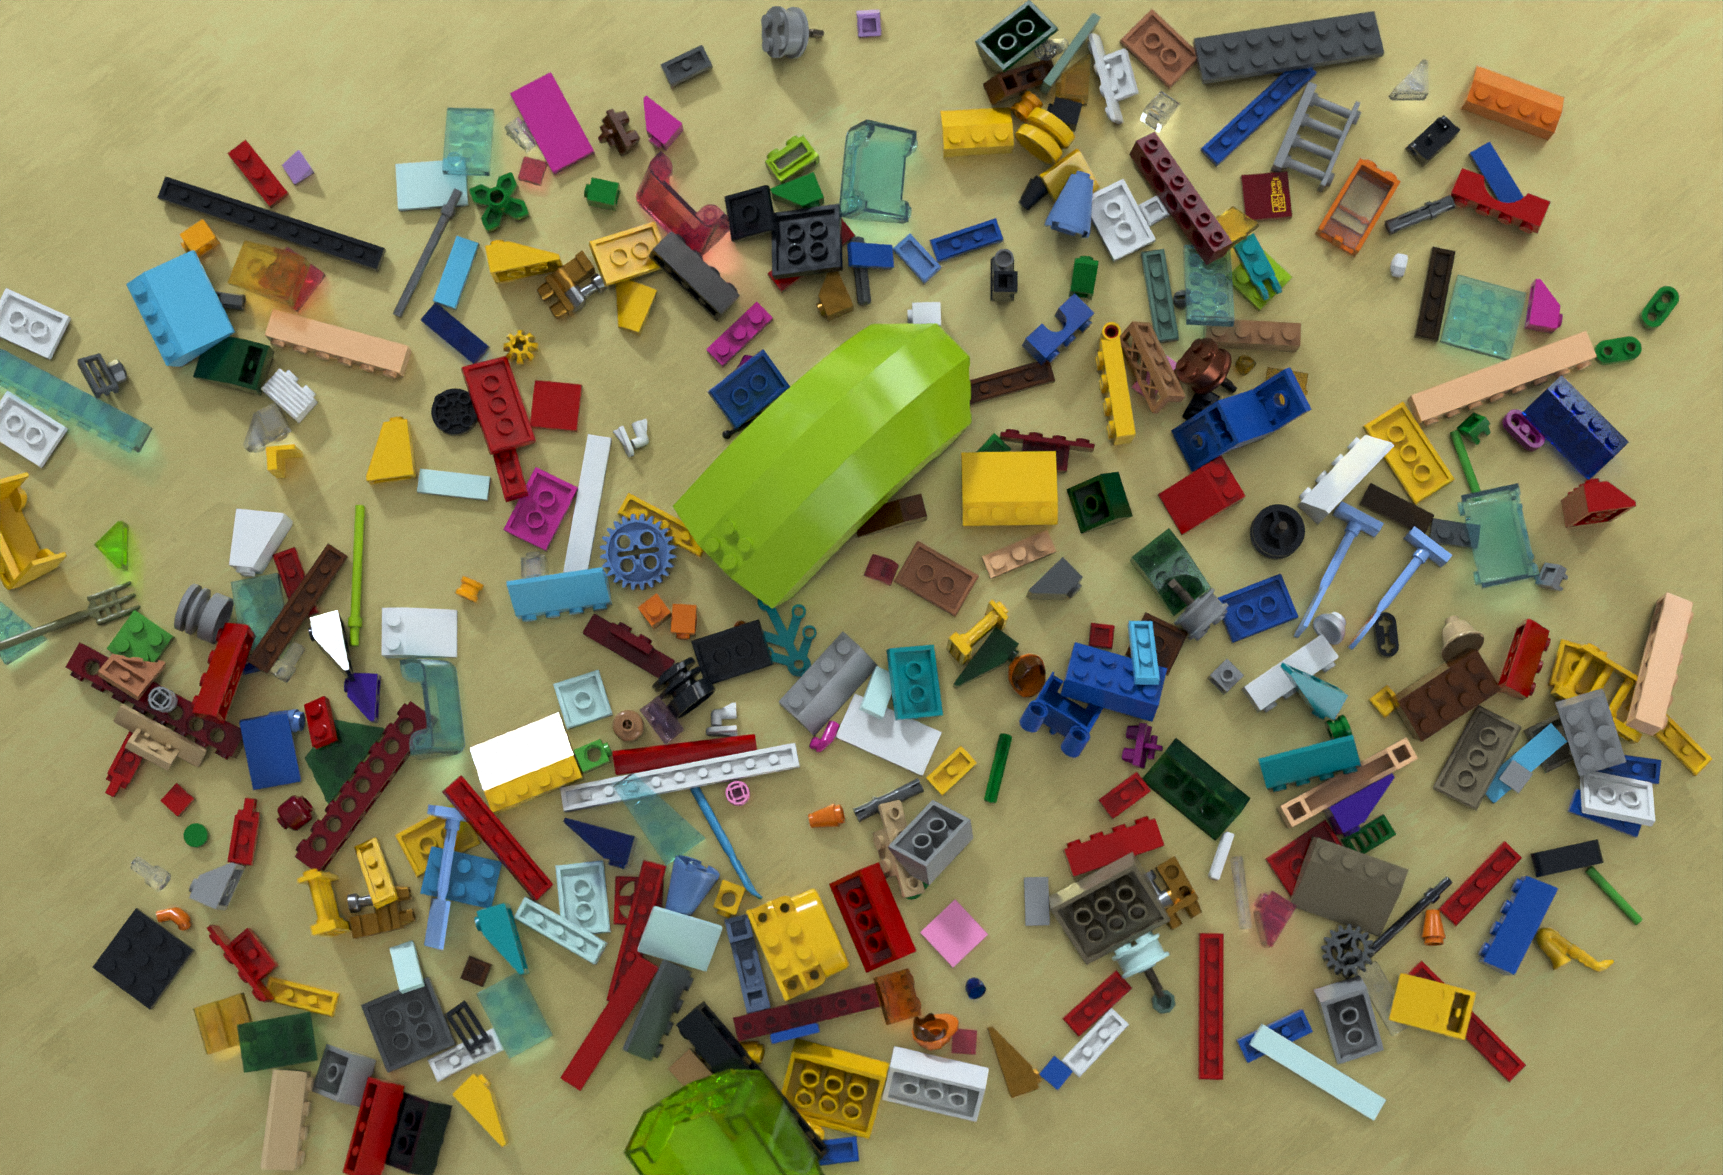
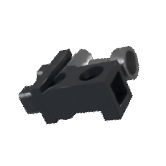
[990,249,1018,302]

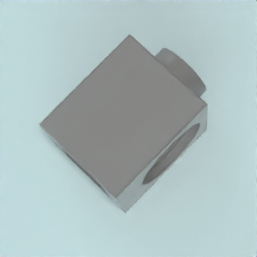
[1207,659,1244,695]

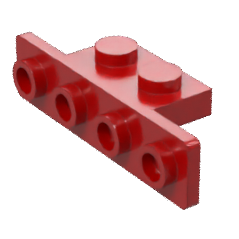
[207,925,279,1002]

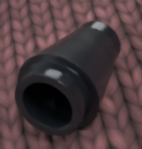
[1018,175,1049,211]

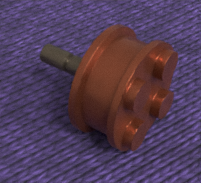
[1176,338,1237,395]

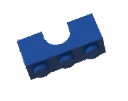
[1022,293,1094,366]

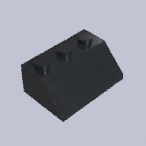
[384,1092,452,1175]

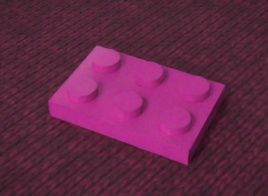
[503,467,578,552]

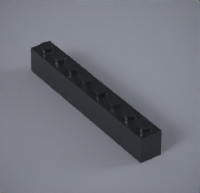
[676,1001,830,1175]

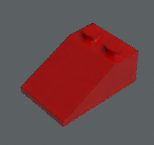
[1158,456,1246,535]

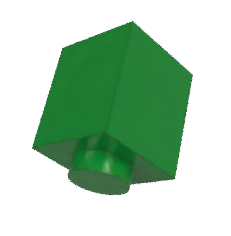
[584,177,621,211]

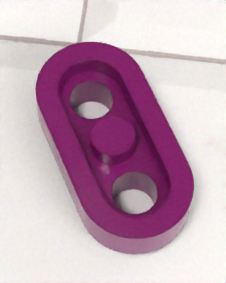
[1502,409,1545,451]

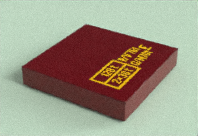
[1240,171,1292,222]

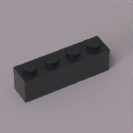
[649,231,740,321]

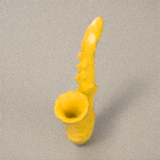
[1536,927,1614,972]

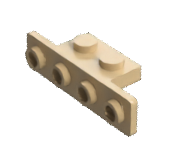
[114,704,207,771]
[873,800,925,898]

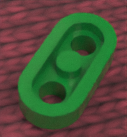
[1639,286,1679,329]
[1594,336,1642,365]

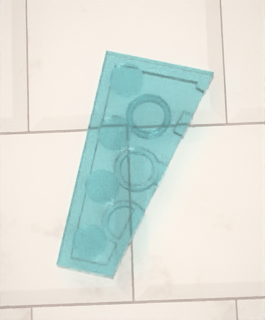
[613,772,705,865]

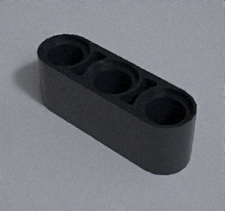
[1530,839,1604,877]

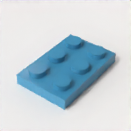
[420,846,502,908]

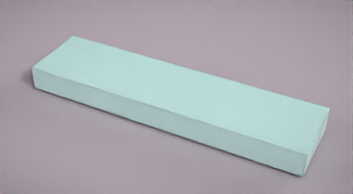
[514,897,608,965]

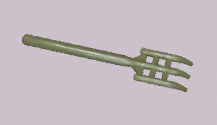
[0,581,141,651]

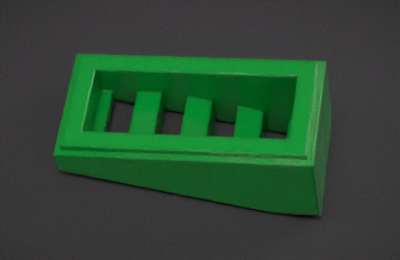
[1341,814,1396,854]

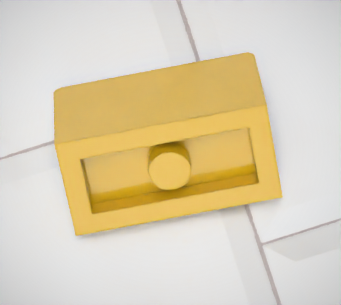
[266,444,303,478]

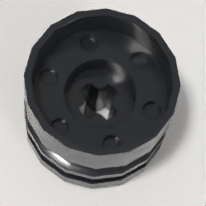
[652,657,716,720]

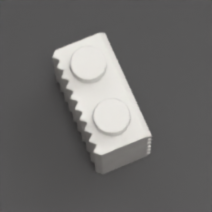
[261,369,318,423]

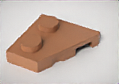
[98,654,166,700]

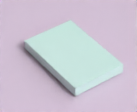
[395,159,469,211]
[555,860,611,934]
[637,906,722,972]

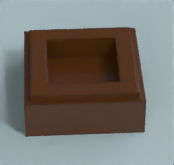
[460,956,493,987]

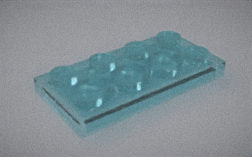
[1183,245,1235,327]

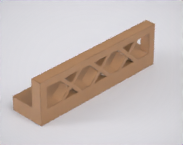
[1120,321,1186,413]

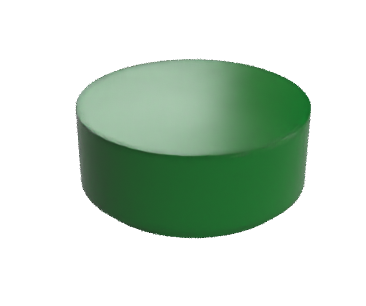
[184,823,209,848]

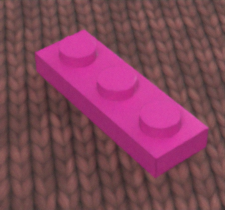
[706,302,773,367]

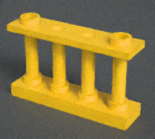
[946,599,1009,666]
[1550,643,1642,744]
[297,868,352,937]

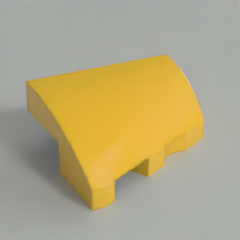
[616,280,658,336]

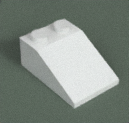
[382,607,457,658]

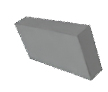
[1024,877,1050,926]

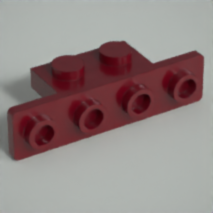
[1000,429,1095,473]
[583,614,675,679]

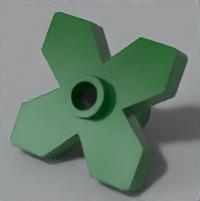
[469,172,530,233]

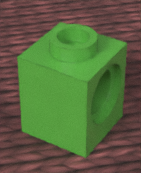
[574,739,612,774]

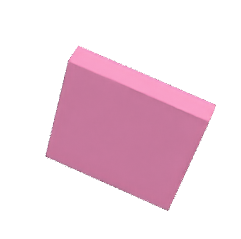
[920,900,988,967]

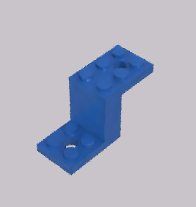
[1171,367,1312,472]

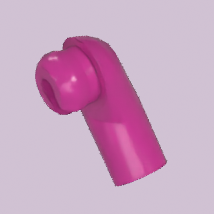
[809,721,840,752]

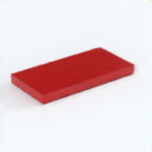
[461,356,536,455]

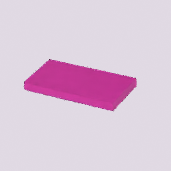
[510,72,595,174]

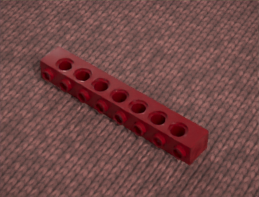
[65,642,244,760]
[294,701,436,872]

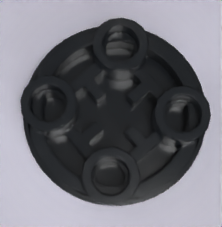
[431,388,478,436]

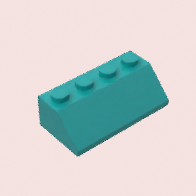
[1258,735,1361,793]

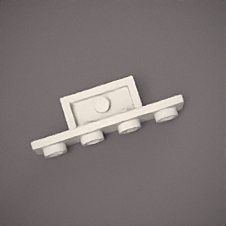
[1088,33,1139,124]

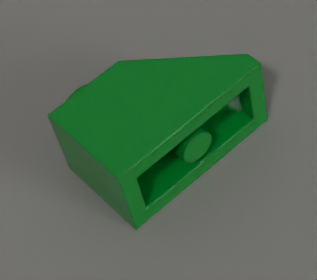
[770,172,824,209]

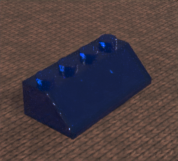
[1521,375,1629,480]

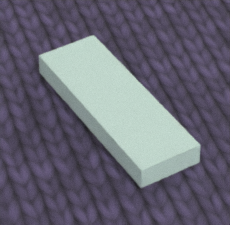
[417,469,491,501]

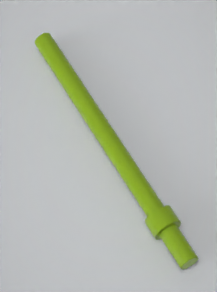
[348,505,365,646]

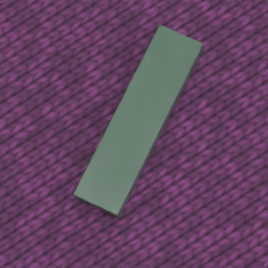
[1040,13,1101,96]
[1140,249,1179,343]

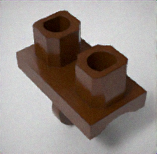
[598,109,640,156]

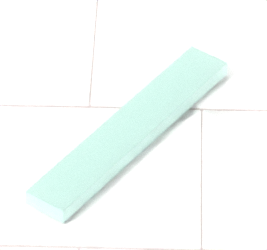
[1249,1024,1386,1121]

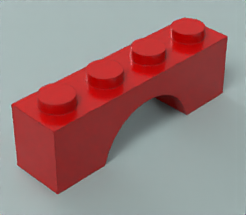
[1451,168,1551,234]

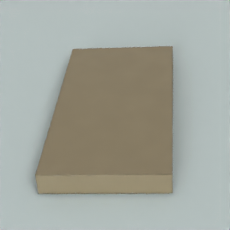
[1433,705,1521,811]

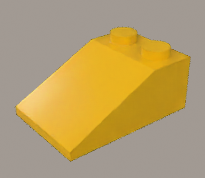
[485,240,564,284]

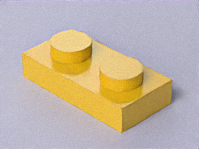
[926,746,977,796]

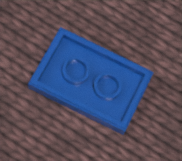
[707,349,790,429]
[1218,574,1298,643]
[239,711,301,790]

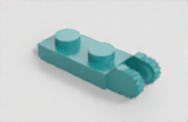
[1232,233,1282,300]

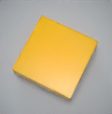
[1368,685,1396,718]

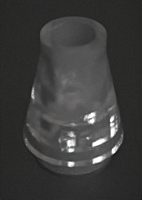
[1034,38,1069,61]
[504,117,537,153]

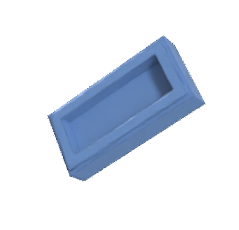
[893,234,941,284]

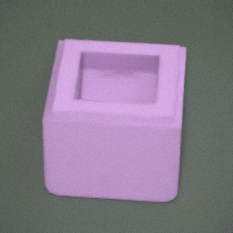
[856,9,881,37]
[282,150,314,185]

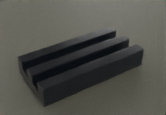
[445,1000,492,1055]

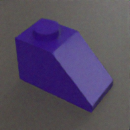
[344,673,381,723]

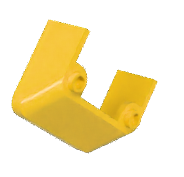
[0,472,67,590]

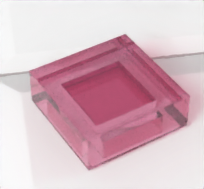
[518,156,547,186]
[951,1029,977,1055]

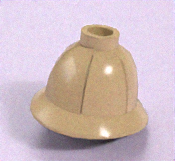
[1441,616,1484,661]

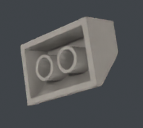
[888,800,973,885]

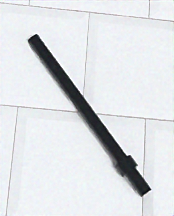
[1341,876,1453,979]

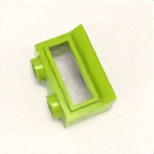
[765,135,820,185]

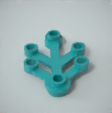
[757,599,817,677]

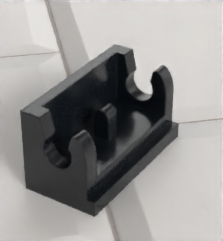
[1405,115,1460,167]

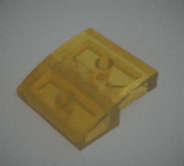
[193,993,258,1055]

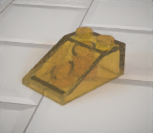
[227,240,311,307]

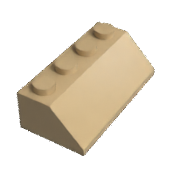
[261,1068,314,1171]

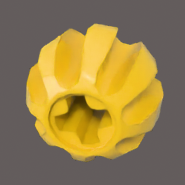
[503,330,538,364]

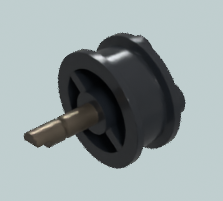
[1250,504,1305,559]

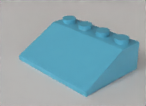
[126,250,235,367]
[506,567,612,622]

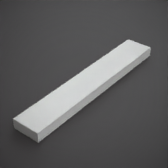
[563,434,612,573]

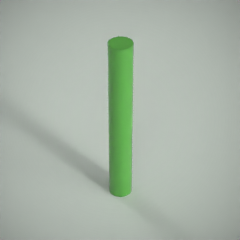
[1450,430,1483,499]
[1585,866,1643,925]

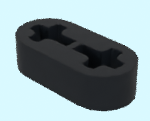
[1373,612,1399,658]

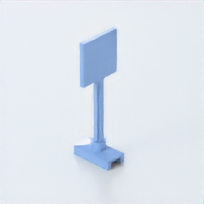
[1294,501,1384,638]
[424,805,467,950]

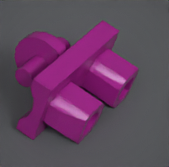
[1122,722,1163,769]

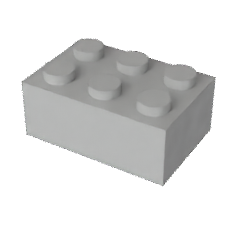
[1555,688,1626,776]

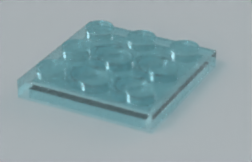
[1440,274,1526,360]

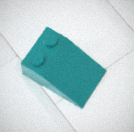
[474,903,530,975]

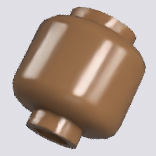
[613,710,644,742]

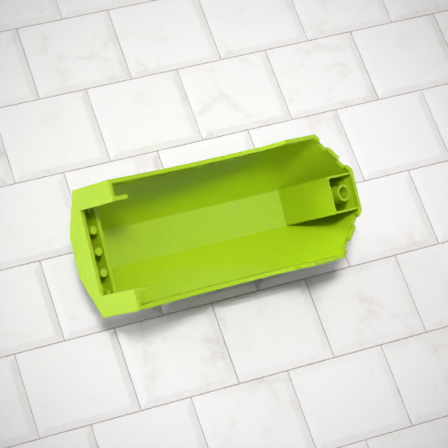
[672,323,972,609]

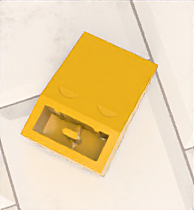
[1388,973,1476,1040]

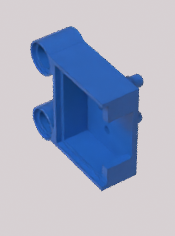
[1019,672,1103,758]

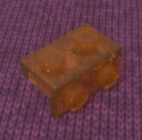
[873,968,921,1025]

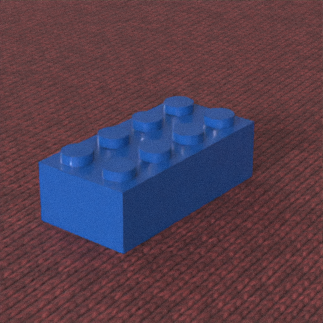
[1060,642,1167,722]

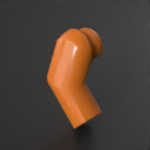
[156,907,191,931]

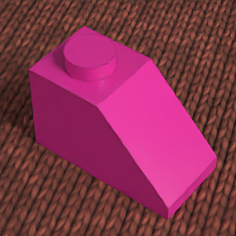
[643,95,684,151]
[1524,279,1563,334]

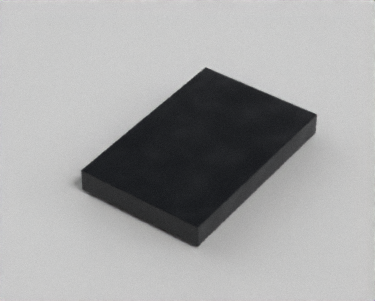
[691,619,774,684]

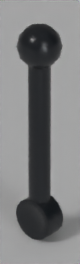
[722,412,762,439]

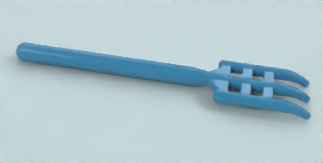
[690,787,762,899]

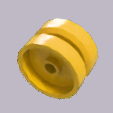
[1015,107,1075,166]

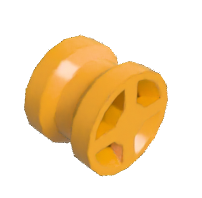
[455,576,484,603]

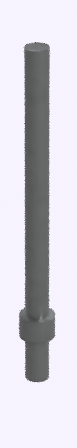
[393,188,463,318]

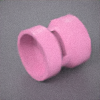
[725,781,750,806]

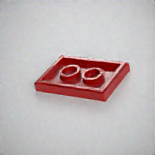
[1265,820,1344,898]

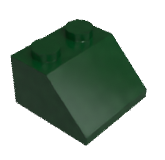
[1067,472,1133,534]

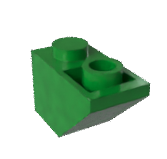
[1069,256,1099,299]

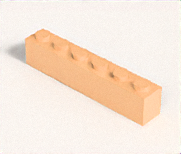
[265,309,411,379]
[1626,592,1694,736]

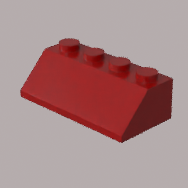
[1561,478,1636,528]
[191,622,256,725]
[829,862,916,973]

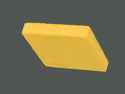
[1039,148,1100,203]
[1548,639,1607,695]

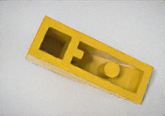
[452,1073,509,1147]

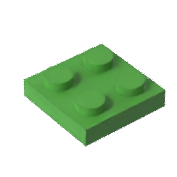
[107,610,175,663]

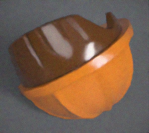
[1008,653,1046,697]
[912,1013,959,1051]

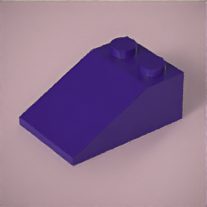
[1322,773,1395,837]

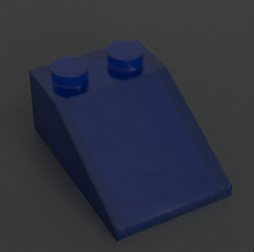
[563,818,638,869]

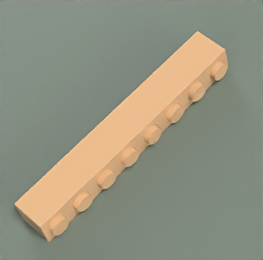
[1407,331,1597,427]

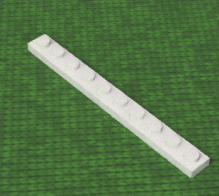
[560,743,800,812]

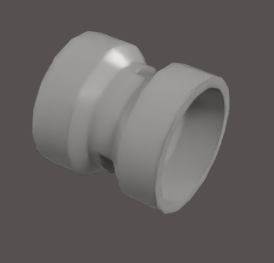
[148,687,178,713]

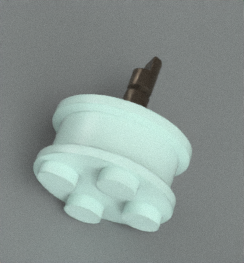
[1112,931,1170,999]

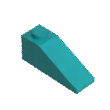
[1280,662,1348,720]

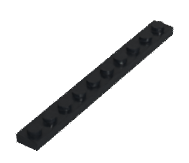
[157,176,386,272]

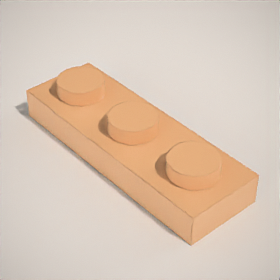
[981,530,1056,579]

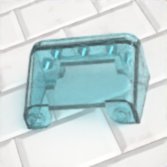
[839,119,918,224]
[1457,483,1540,589]
[400,658,465,760]

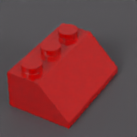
[1498,618,1551,700]

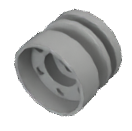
[174,583,234,644]

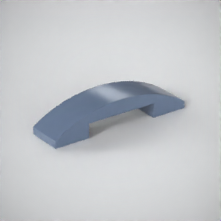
[724,914,771,1014]

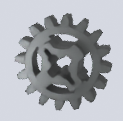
[1321,924,1375,978]

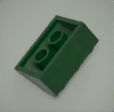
[975,0,1058,73]

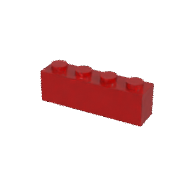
[1063,816,1165,877]
[342,1077,405,1175]

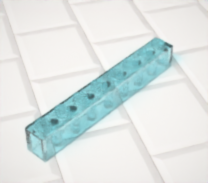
[0,348,153,453]

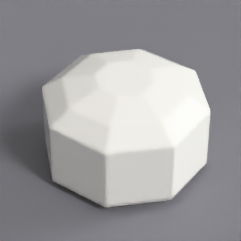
[1390,253,1408,278]

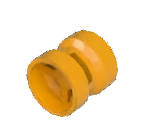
[1011,91,1043,124]

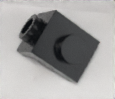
[1182,392,1220,420]

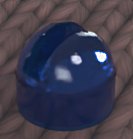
[965,977,986,999]

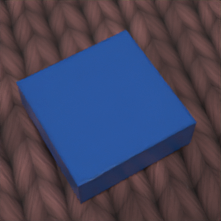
[1039,1056,1073,1090]

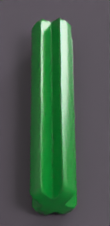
[984,733,1012,804]

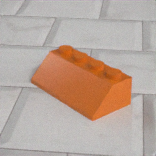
[1461,66,1564,140]

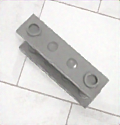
[1270,82,1361,192]

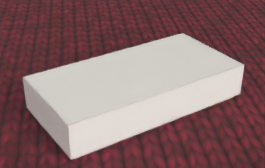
[1208,832,1235,881]

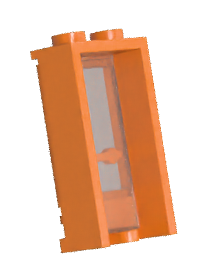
[1315,158,1401,257]

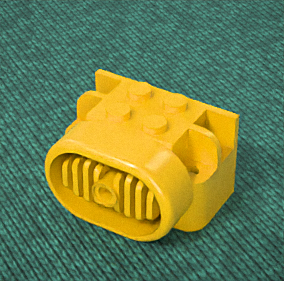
[746,888,849,1001]

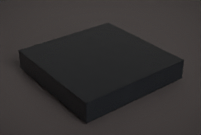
[724,185,777,242]

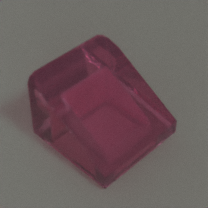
[864,554,899,586]

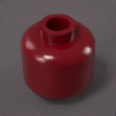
[277,795,314,831]

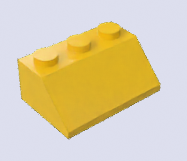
[940,107,1014,157]

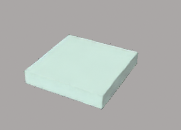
[553,670,613,730]

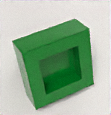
[1457,412,1491,445]

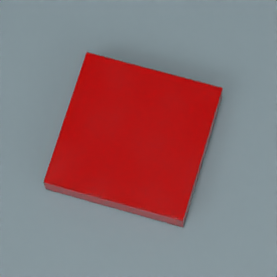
[530,380,582,432]

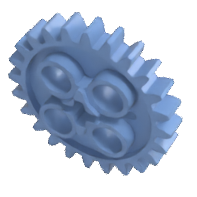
[600,514,677,590]

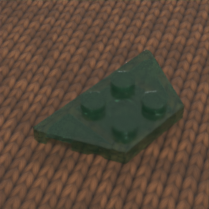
[305,720,384,804]

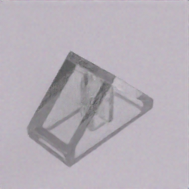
[1389,58,1429,100]
[1140,91,1180,133]

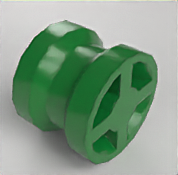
[1325,714,1352,740]

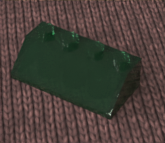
[1142,738,1251,841]

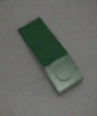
[953,627,1019,689]

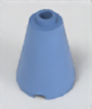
[1044,171,1093,238]
[665,855,720,916]

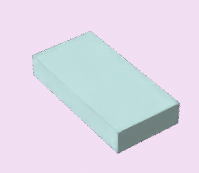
[859,666,892,719]
[389,940,425,994]

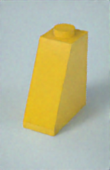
[366,416,417,485]

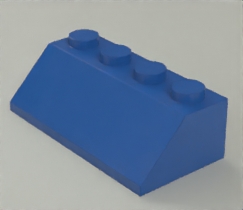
[1478,876,1558,975]

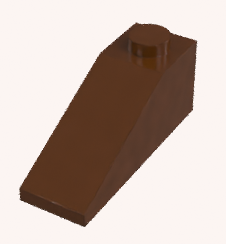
[983,57,1054,105]
[857,494,927,538]

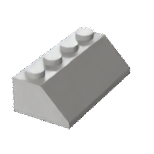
[779,632,878,736]

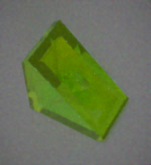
[94,521,129,571]

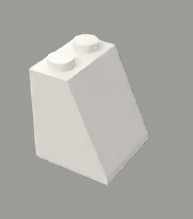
[229,509,293,577]

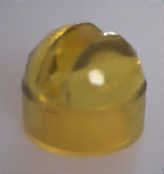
[1235,355,1256,376]

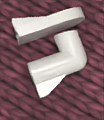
[613,419,649,457]
[706,702,737,737]

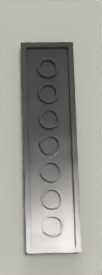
[1193,11,1384,84]

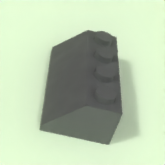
[622,960,694,1061]

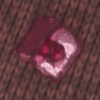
[1253,890,1297,948]

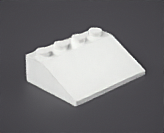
[1297,435,1394,525]

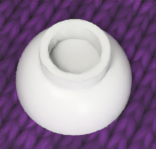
[1313,612,1346,645]

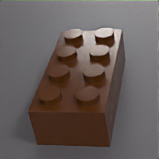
[1390,648,1501,742]

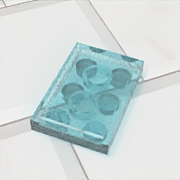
[442,107,494,176]
[231,573,291,651]
[477,972,553,1059]

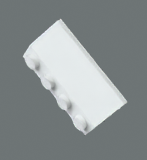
[882,1046,989,1122]

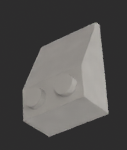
[1314,975,1384,1064]

